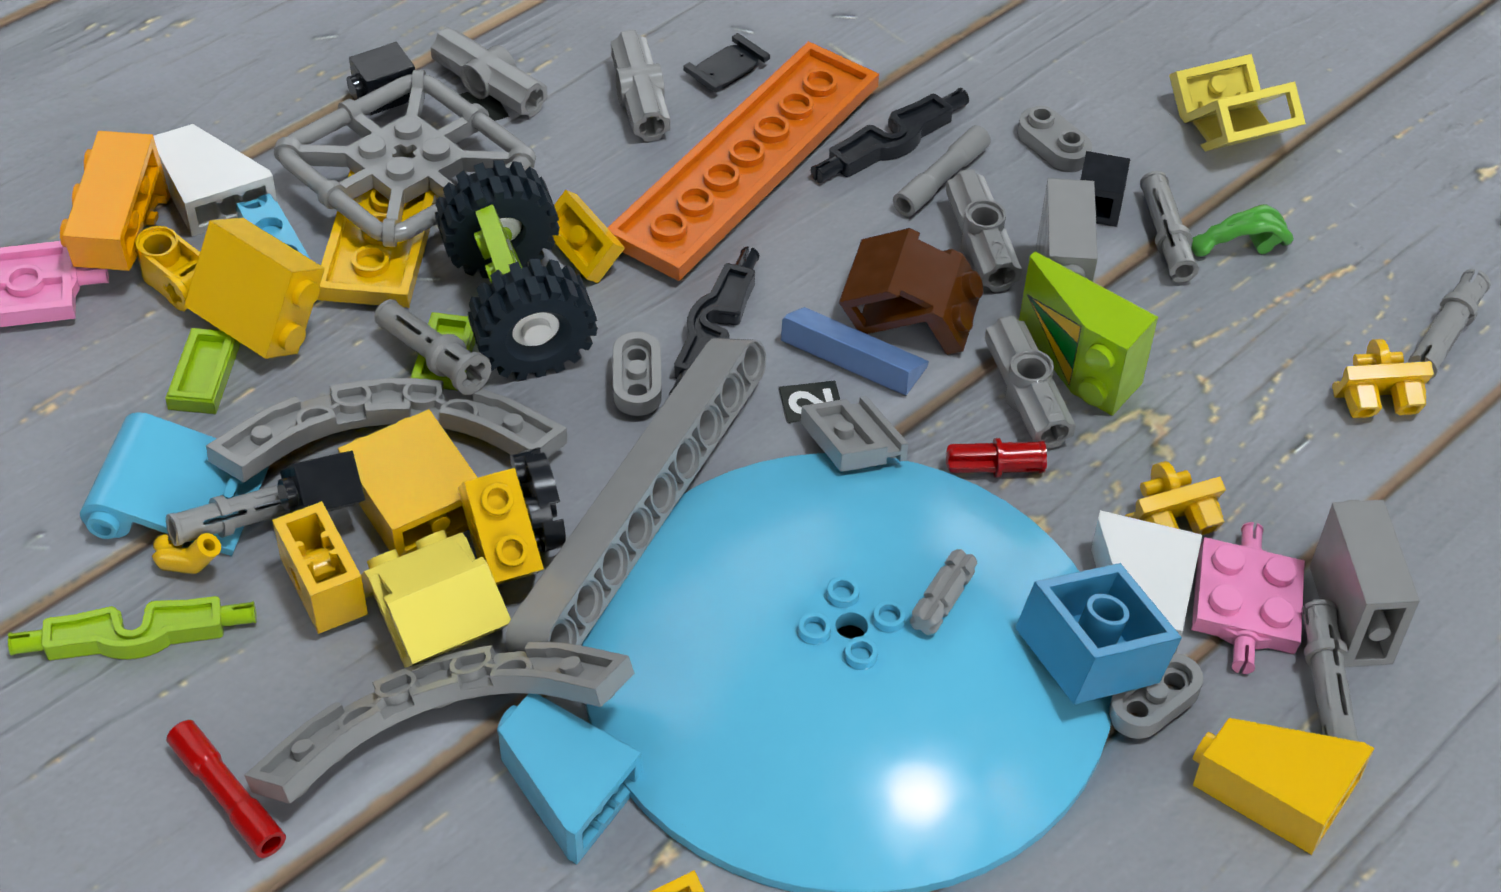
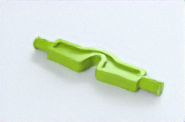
[8,596,257,660]

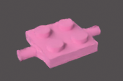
[0,241,109,327]
[1191,522,1305,674]

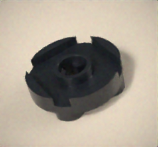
[510,447,566,552]

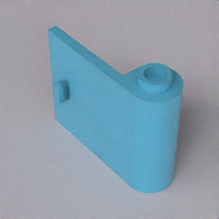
[80,412,270,556]

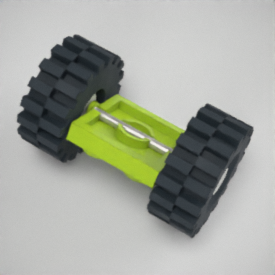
[435,160,598,380]

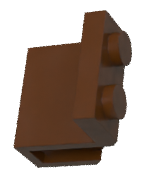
[839,228,983,355]

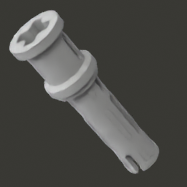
[374,299,491,395]

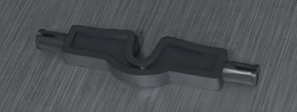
[810,88,969,183]
[669,246,760,396]

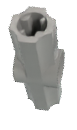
[430,27,548,118]
[611,30,670,142]
[946,169,1022,292]
[985,315,1076,449]

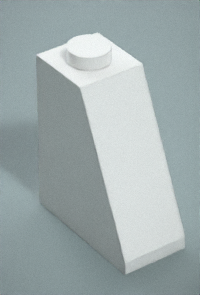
[154,124,277,237]
[1091,510,1202,653]

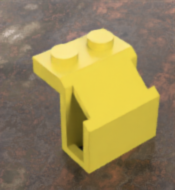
[1169,54,1306,152]
[361,530,511,668]

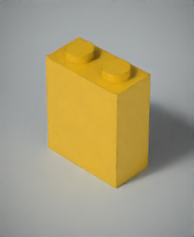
[184,218,325,359]
[338,409,478,557]

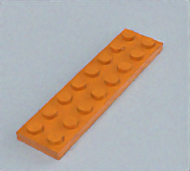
[607,41,879,281]

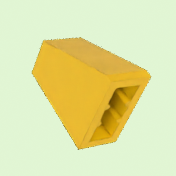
[1192,718,1374,855]

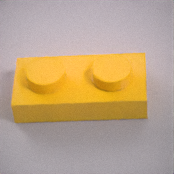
[553,189,625,283]

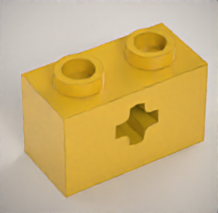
[458,468,544,585]
[272,502,368,634]

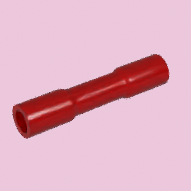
[166,720,286,858]

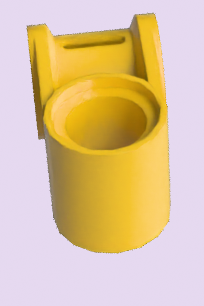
[135,226,200,311]

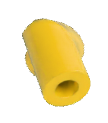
[152,533,221,574]

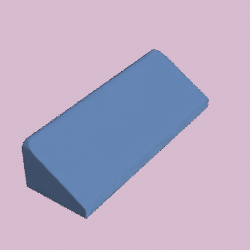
[781,307,929,396]

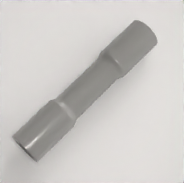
[893,125,991,217]

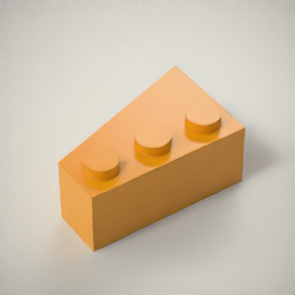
[60,131,171,271]

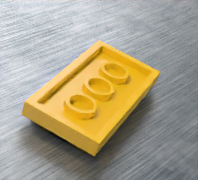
[317,170,438,308]

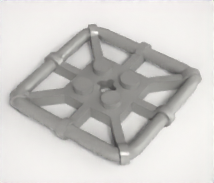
[274,70,536,247]

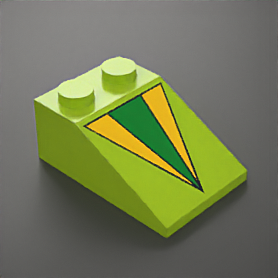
[1019,251,1158,416]

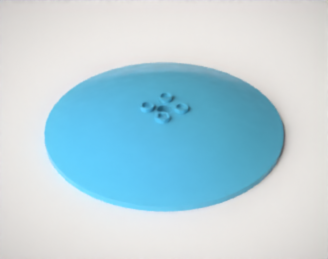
[582,453,1113,892]

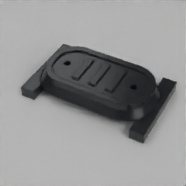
[683,33,770,93]

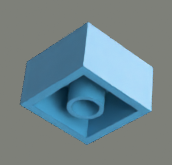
[1015,563,1182,705]

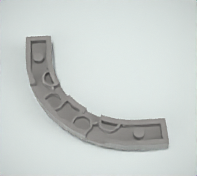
[206,378,567,482]
[244,642,635,804]

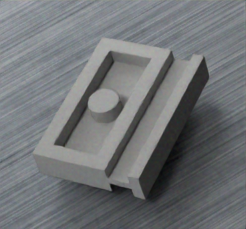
[801,396,908,472]

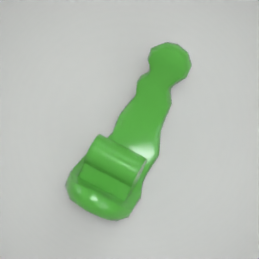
[1191,204,1294,257]

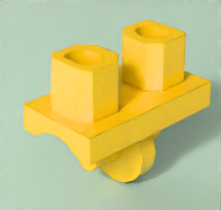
[1332,339,1434,418]
[1125,461,1226,536]

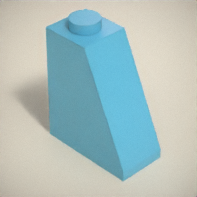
[497,694,642,864]

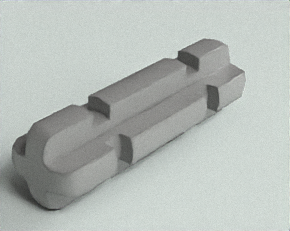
[910,549,977,635]

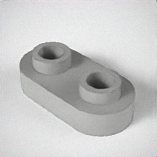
[1017,106,1092,172]
[613,331,662,416]
[1109,653,1203,739]

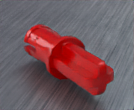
[946,438,1047,477]

